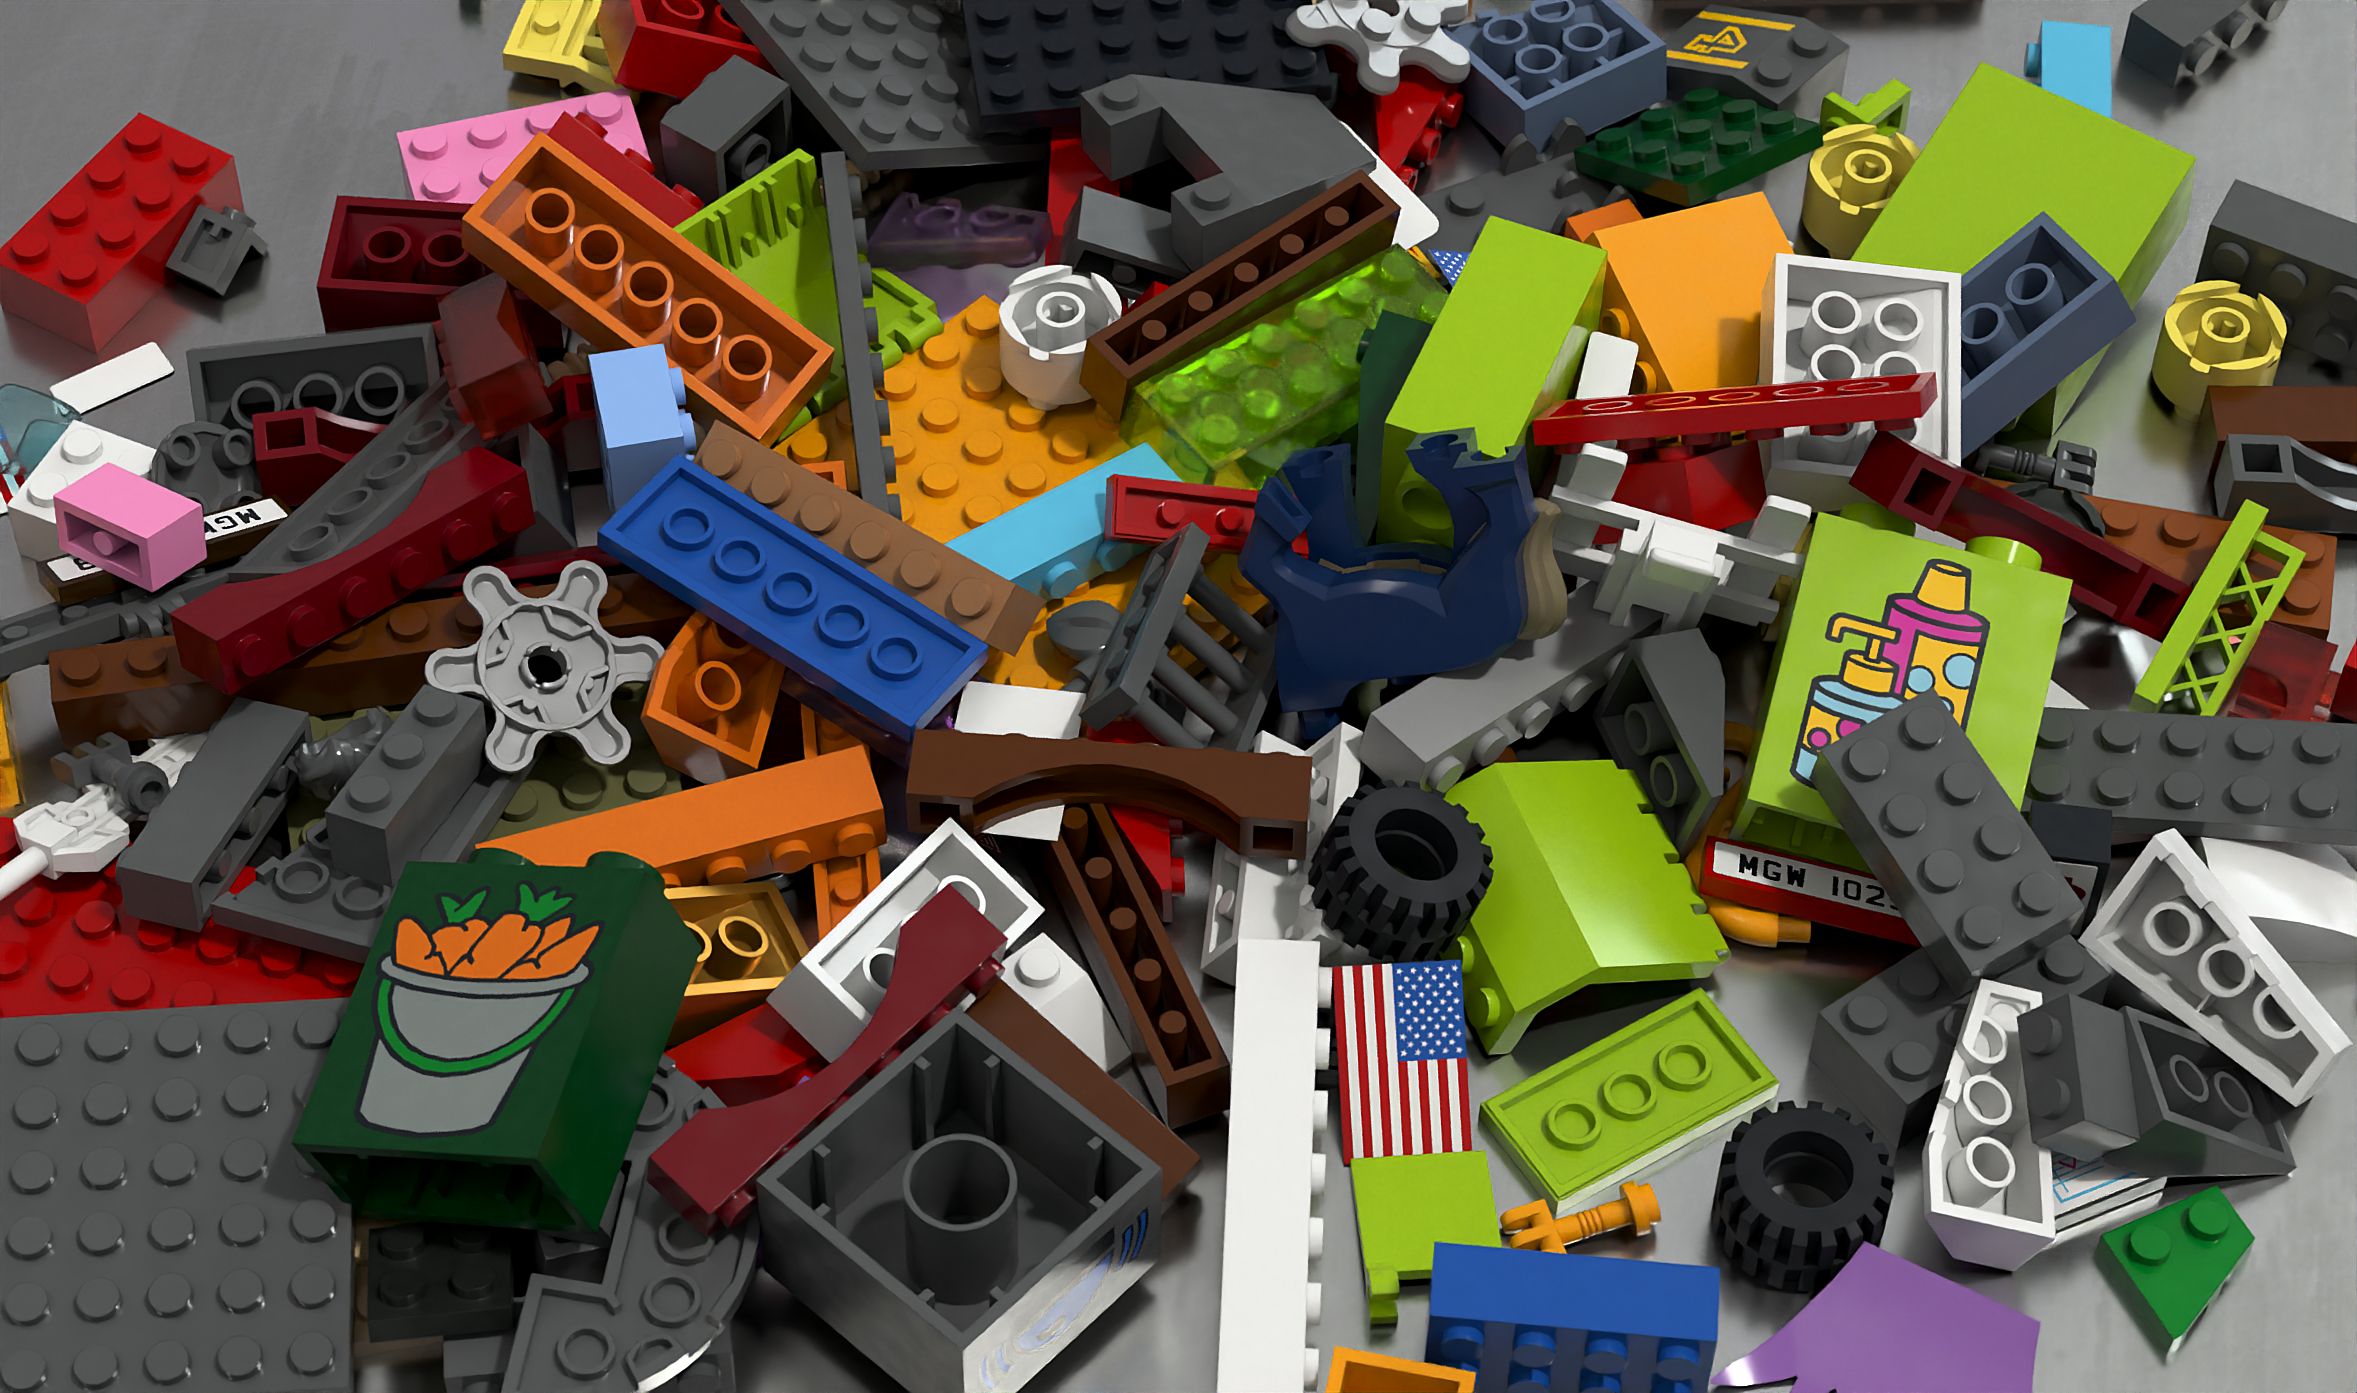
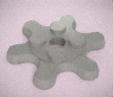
[1285,0,1470,95]
[424,560,665,774]

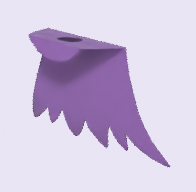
[1709,1241,2041,1393]

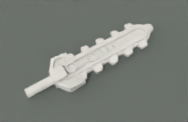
[0,730,209,901]

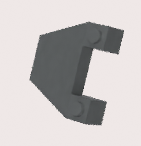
[1080,74,1377,273]

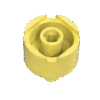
[1801,124,1921,261]
[2152,280,2287,421]

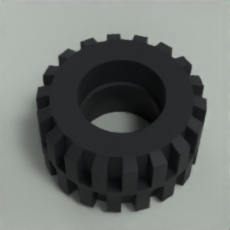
[1308,780,1494,963]
[1712,1100,1895,1291]

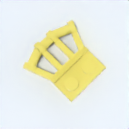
[502,0,642,108]

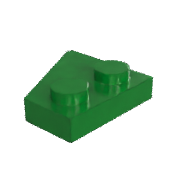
[2096,1185,2255,1353]

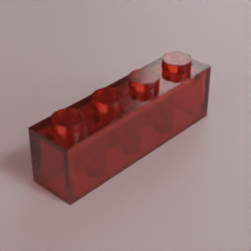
[432,272,554,442]

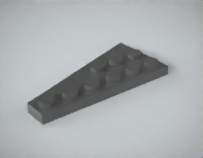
[210,699,553,964]

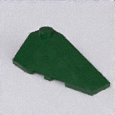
[1355,309,1434,547]

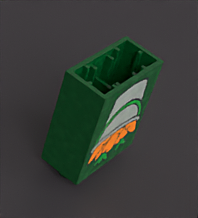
[291,847,702,1234]

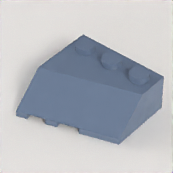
[1440,0,1667,155]

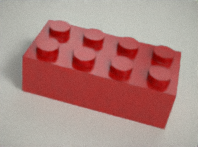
[0,112,243,354]

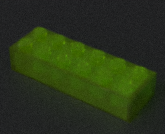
[1118,242,1450,489]

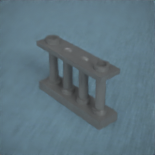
[1078,522,1278,752]

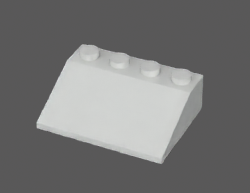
[1758,253,1961,513]

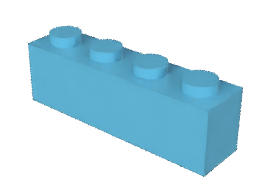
[2023,20,2112,119]
[944,442,1183,603]

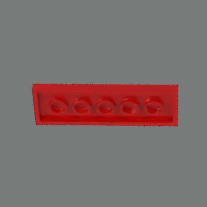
[1532,372,1938,455]

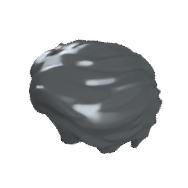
[293,705,394,802]

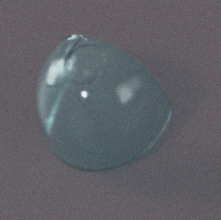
[0,383,85,476]

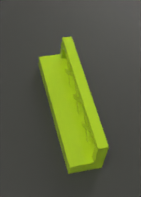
[2127,499,2307,716]

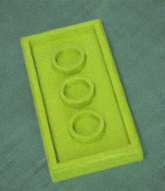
[1479,987,1780,1215]

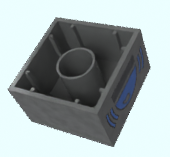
[756,1007,1163,1393]

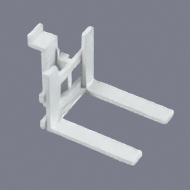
[1548,332,1812,635]

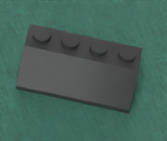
[186,321,442,440]

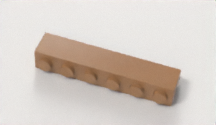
[693,420,1046,657]

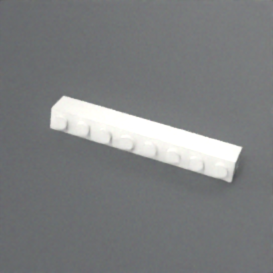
[1217,938,1332,1393]

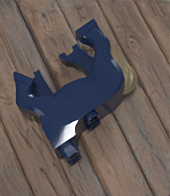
[1238,427,1568,740]

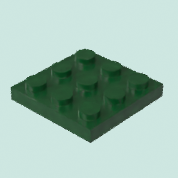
[1573,88,1824,208]

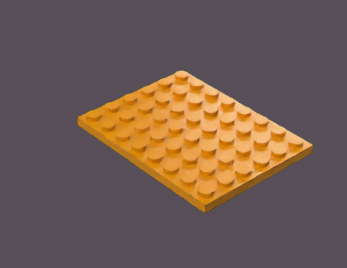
[772,295,1276,739]

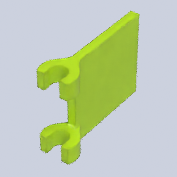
[1350,1150,1502,1324]

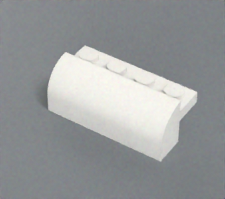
[1200,721,1364,987]

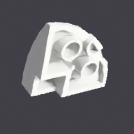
[2185,836,2357,963]

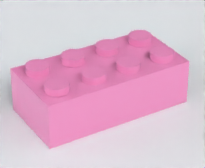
[396,88,654,204]

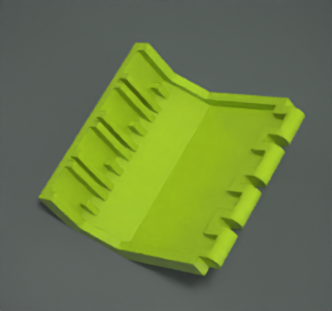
[672,148,944,444]
[1394,760,1731,1055]

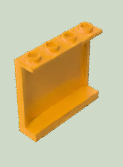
[1583,191,1795,442]

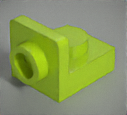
[1819,78,1912,139]

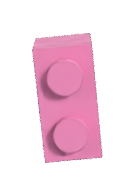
[53,462,207,592]

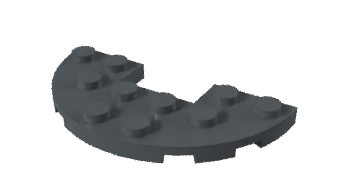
[501,1054,761,1393]

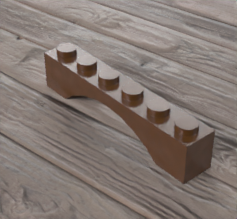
[906,728,1313,860]

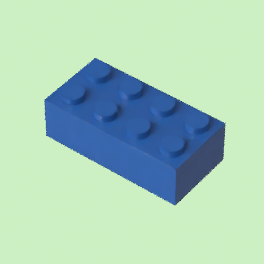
[1423,1242,1720,1393]

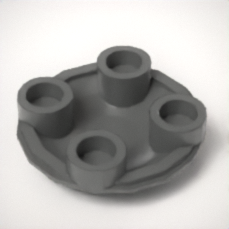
[151,421,263,514]

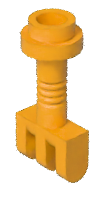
[1500,1181,1661,1254]

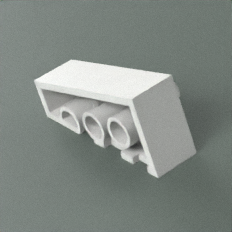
[2078,828,2353,1107]

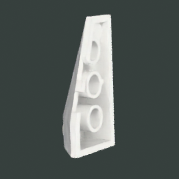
[1922,979,2056,1272]

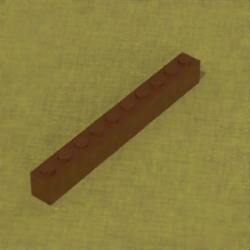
[48,572,696,750]

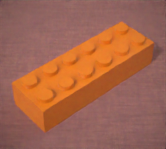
[462,131,835,448]

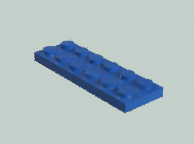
[597,453,989,743]

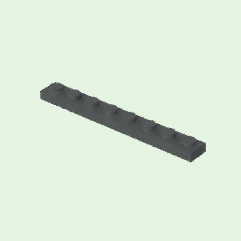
[821,151,902,521]

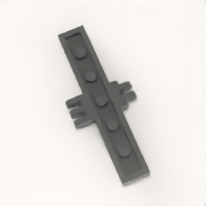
[0,555,246,683]

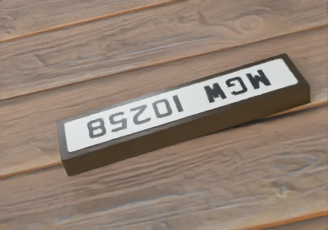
[36,494,293,608]

